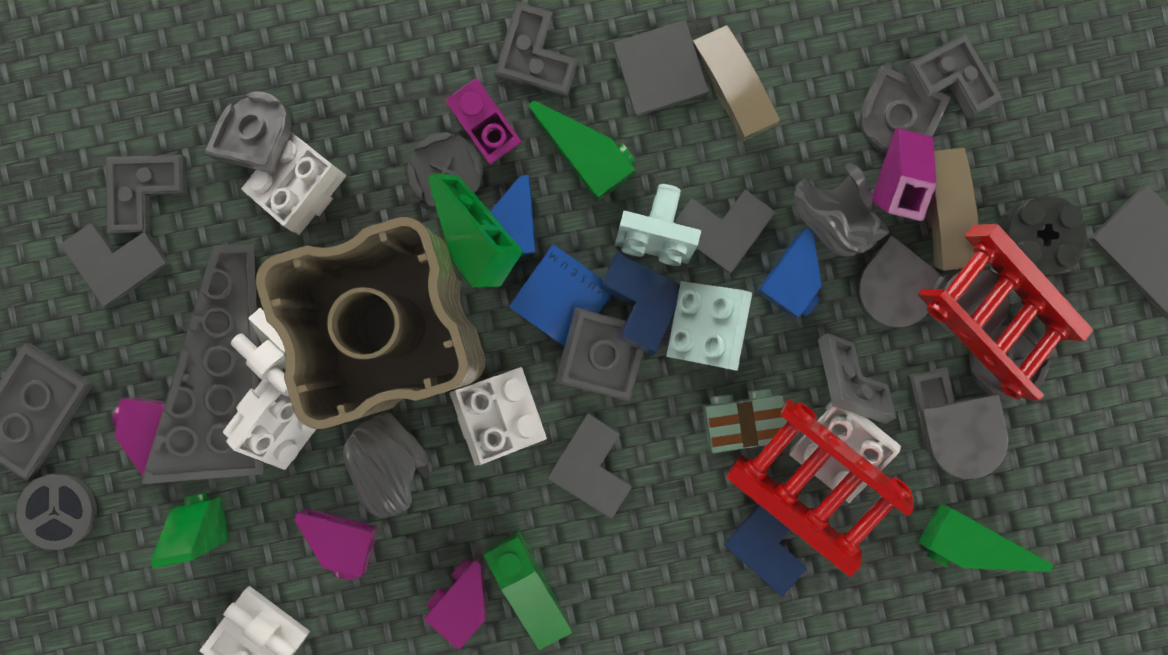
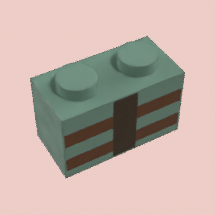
[702,388,787,453]

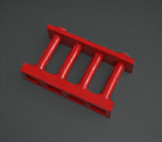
[918,224,1093,401]
[726,398,913,578]

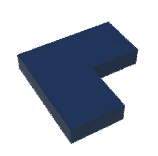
[599,252,680,356]
[724,504,807,597]

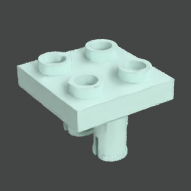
[615,184,701,266]
[666,281,752,370]

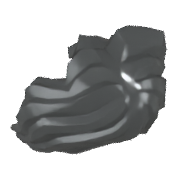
[794,163,889,256]
[343,411,432,518]

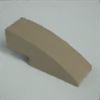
[693,25,780,142]
[927,148,979,271]

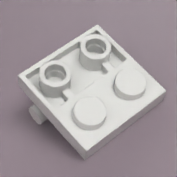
[241,132,347,235]
[231,308,289,396]
[449,367,547,466]
[223,381,317,470]
[789,401,901,503]
[200,586,311,655]

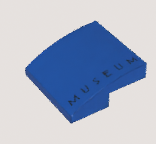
[509,244,612,346]

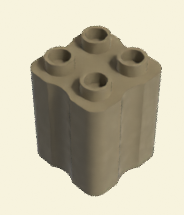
[256,217,485,429]

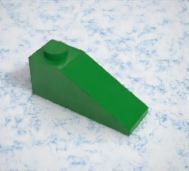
[528,101,636,202]
[428,173,523,287]
[151,492,229,569]
[918,503,1054,572]
[483,530,573,650]

